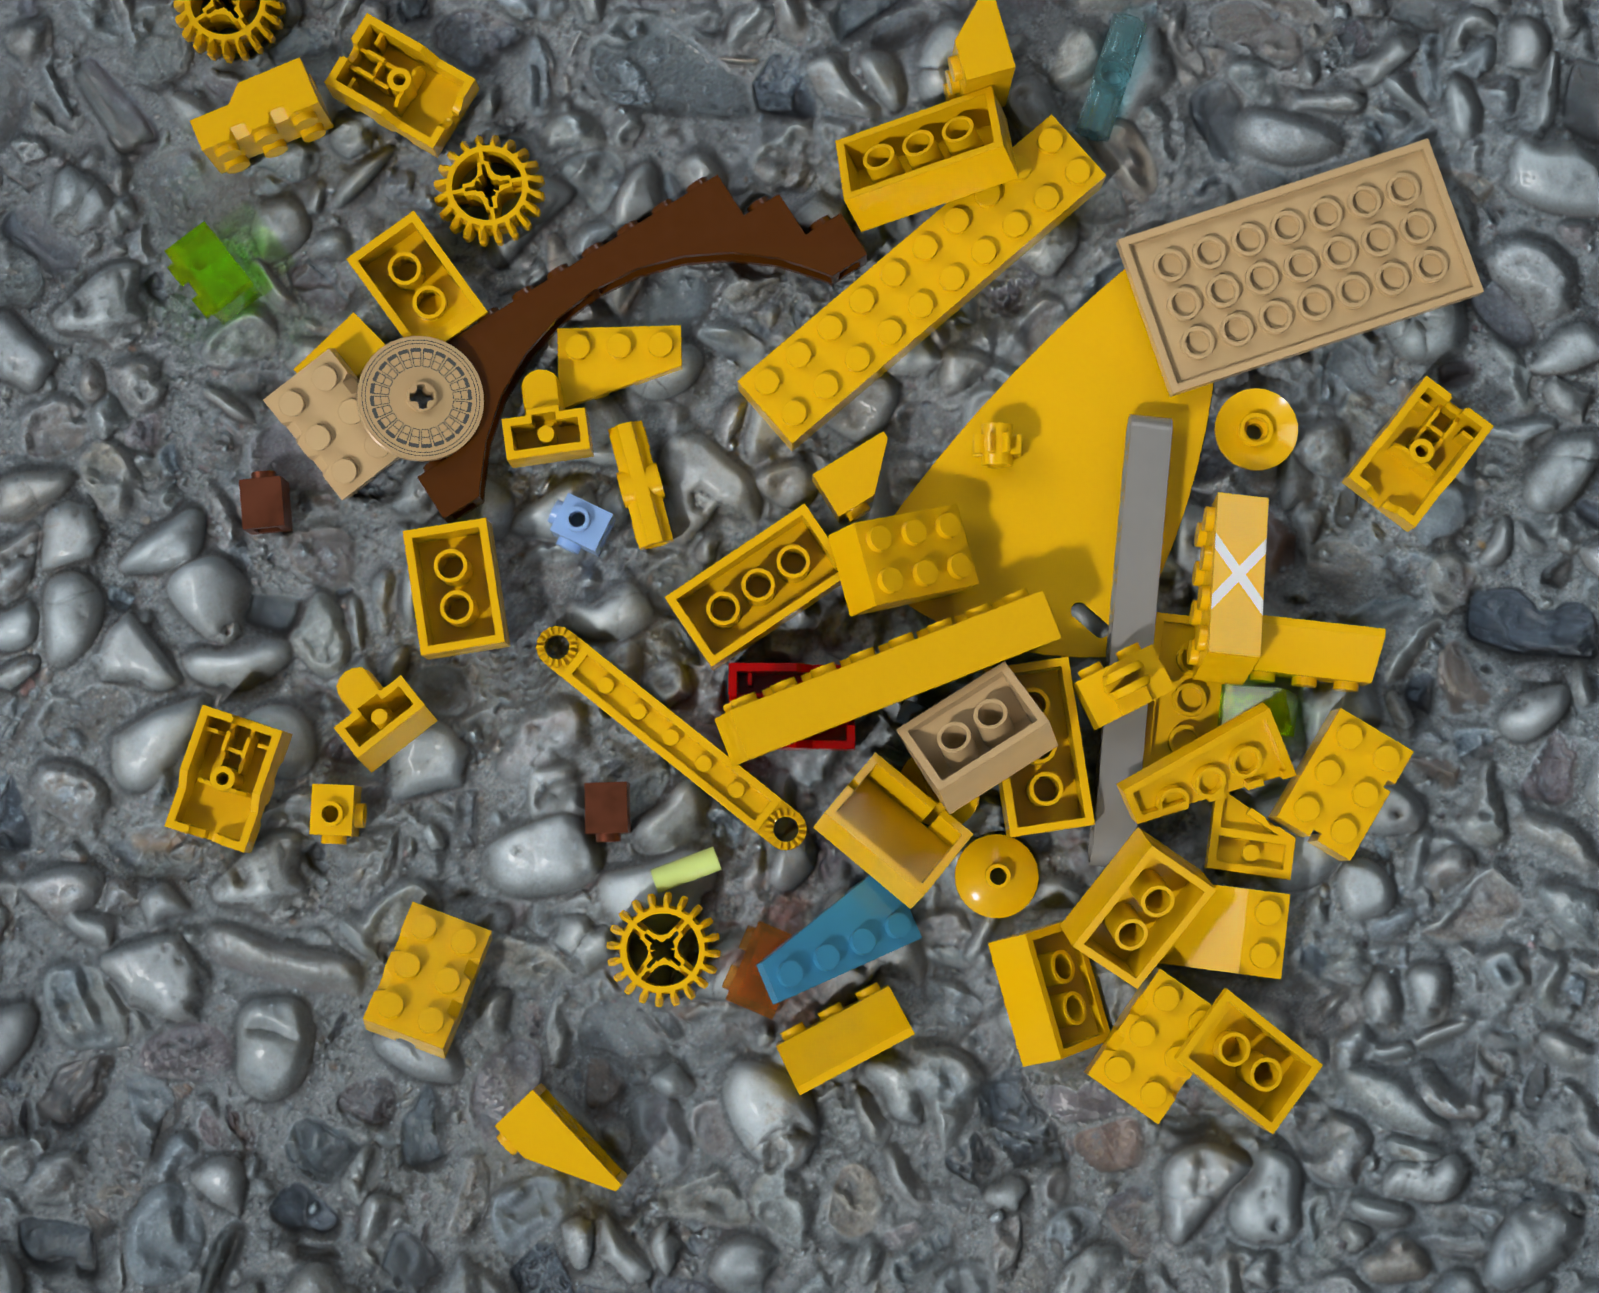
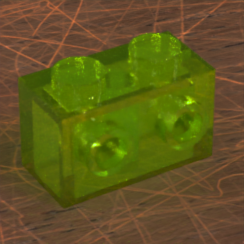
[165,221,262,325]

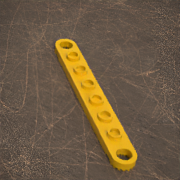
[536,626,807,850]

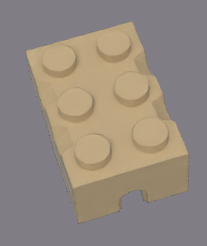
[263,348,401,500]

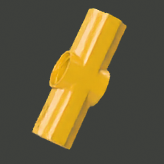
[608,420,674,550]

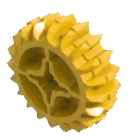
[173,0,286,64]
[434,135,546,247]
[606,892,721,1007]

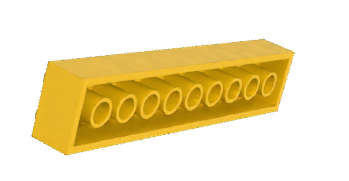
[737,114,1106,452]

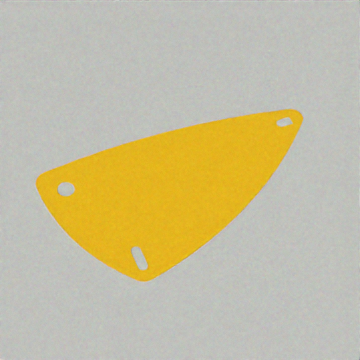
[895,269,1213,658]

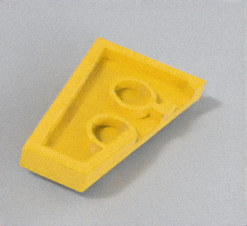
[557,325,682,410]

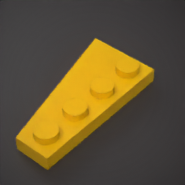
[1116,702,1297,824]

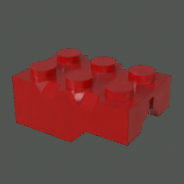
[728,663,855,751]

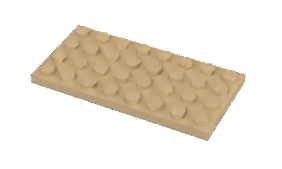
[1116,138,1484,397]

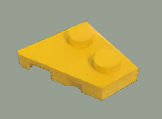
[1204,792,1296,880]

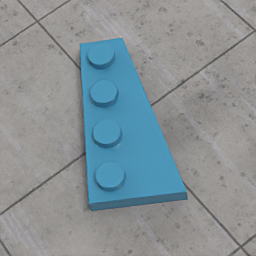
[756,875,922,1004]

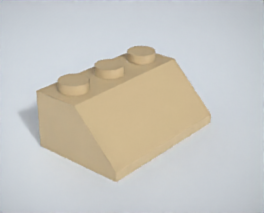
[896,661,1058,814]

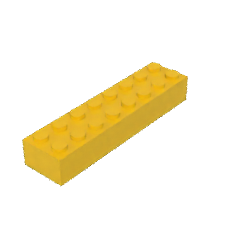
[714,588,1062,767]

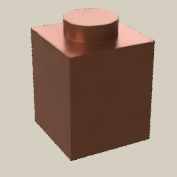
[239,470,293,535]
[584,781,631,842]

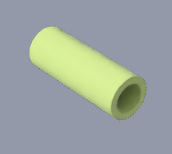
[650,847,722,893]

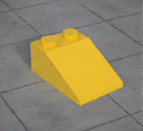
[346,211,488,342]
[1159,885,1291,979]
[1174,988,1323,1134]
[495,1083,628,1192]

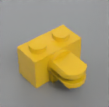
[501,369,594,468]
[1073,642,1176,730]
[334,667,438,773]

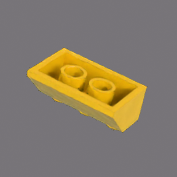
[943,0,1016,107]
[1249,615,1386,692]
[988,920,1110,1067]
[776,982,915,1095]

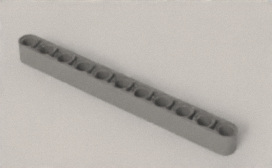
[1088,414,1173,867]

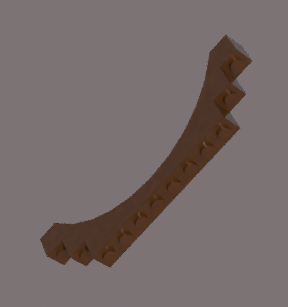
[418,174,867,523]

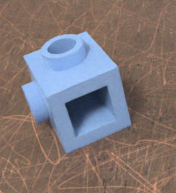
[548,493,616,557]

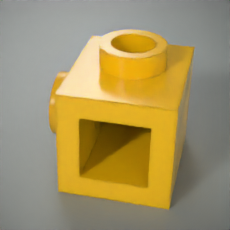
[309,784,367,845]

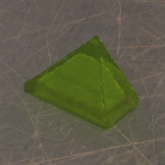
[1217,684,1298,737]

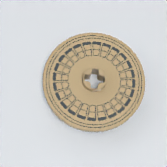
[357,336,484,462]

